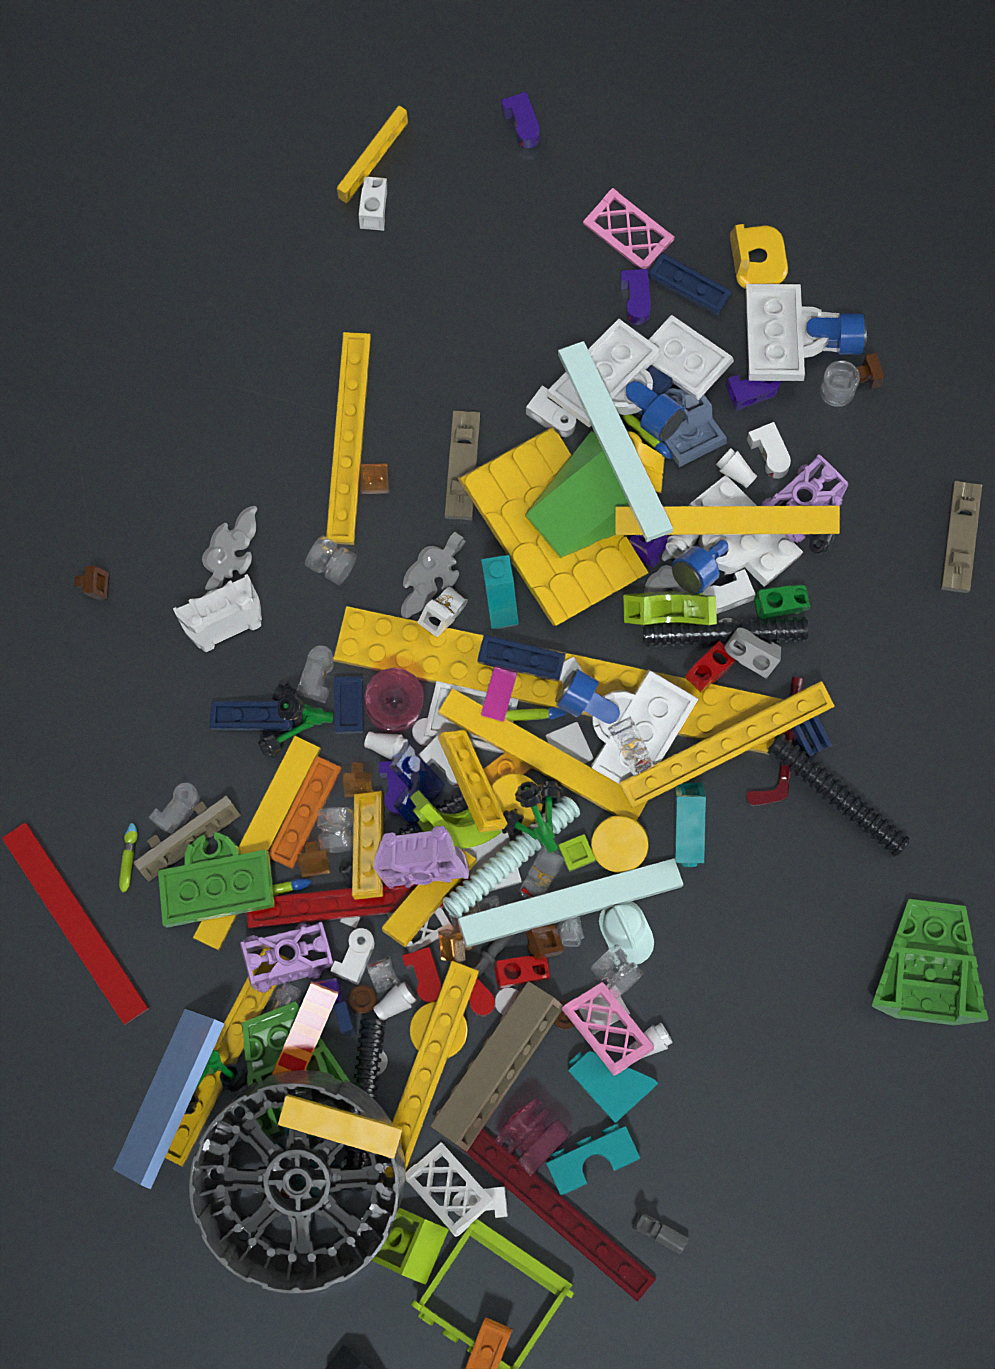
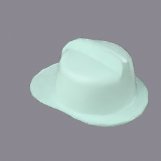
[599,901,654,965]

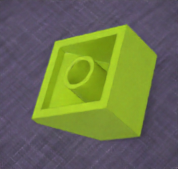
[371,1208,449,1285]

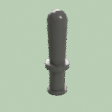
[473,934,516,979]

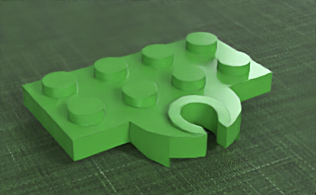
[158,832,275,928]

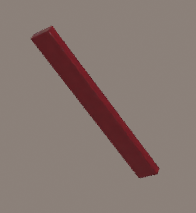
[460,1129,656,1302]

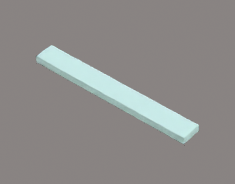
[558,341,673,542]
[458,859,683,948]

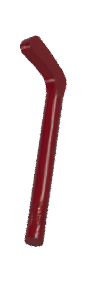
[746,677,803,806]

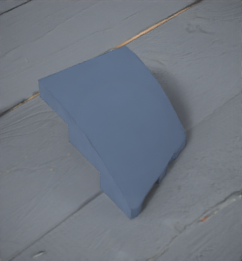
[662,388,727,467]

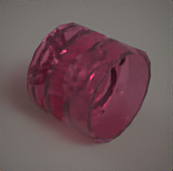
[364,668,424,733]
[494,1098,572,1177]

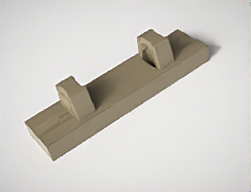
[445,411,481,520]
[941,481,982,593]
[133,796,241,882]

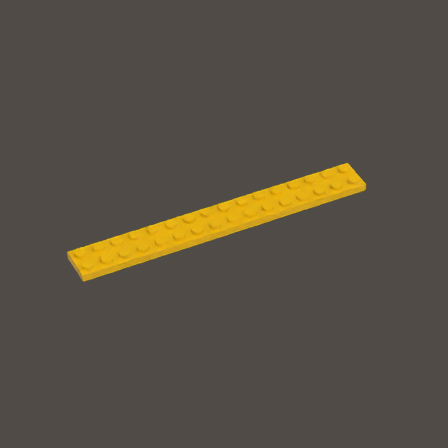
[334,606,782,755]

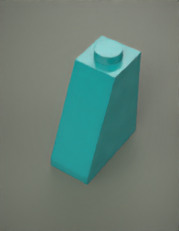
[481,555,519,629]
[674,782,706,867]
[568,1051,658,1124]

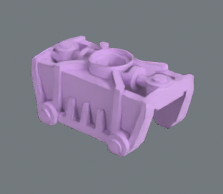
[761,455,848,543]
[374,826,469,889]
[240,922,333,993]

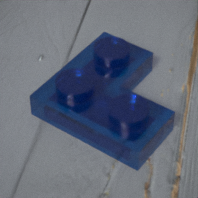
[389,745,445,826]

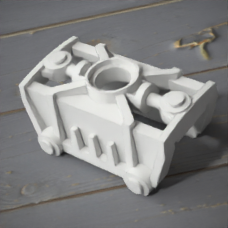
[173,574,262,652]

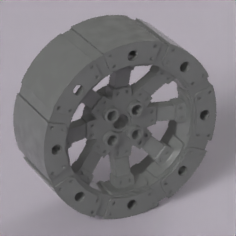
[189,1070,405,1293]

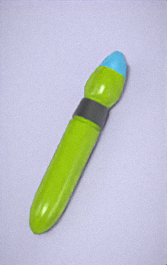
[119,823,138,892]

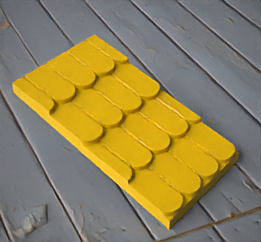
[458,427,648,626]

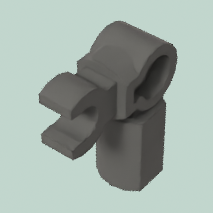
[632,1211,689,1255]

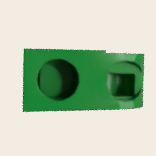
[754,585,811,621]

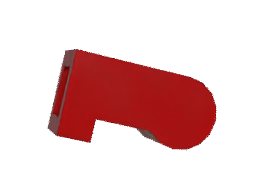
[684,641,736,693]
[402,947,442,1003]
[493,956,551,990]
[469,978,496,1017]

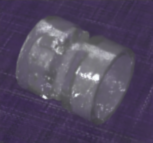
[820,361,860,407]
[305,535,357,585]
[316,807,354,853]
[590,944,644,999]

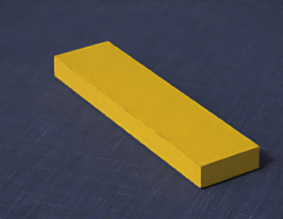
[337,106,408,203]
[438,730,507,833]
[352,791,384,899]
[382,849,477,947]
[278,1094,403,1159]

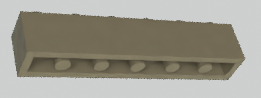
[431,981,563,1152]

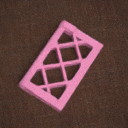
[583,188,675,269]
[562,982,654,1076]

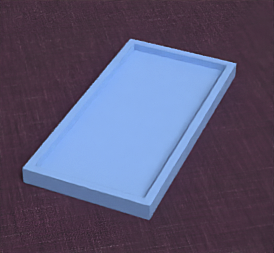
[113,1009,224,1189]

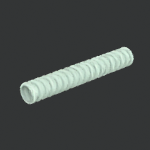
[443,796,580,918]

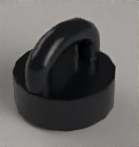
[807,534,836,554]

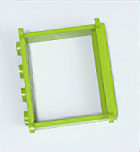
[410,1219,574,1369]

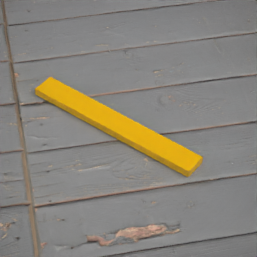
[326,332,371,545]
[615,506,840,535]
[619,681,835,808]
[438,688,647,820]
[193,736,321,951]
[165,948,290,1167]
[385,961,479,1177]

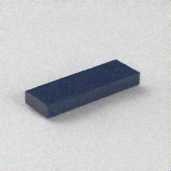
[648,252,732,316]
[477,635,566,682]
[209,701,293,731]

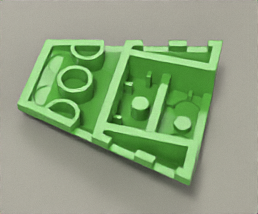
[525,431,630,558]
[872,899,988,1025]
[242,1001,350,1138]

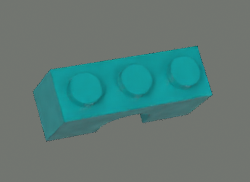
[546,1124,641,1196]

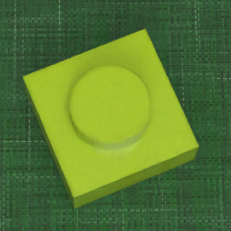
[558,834,595,872]

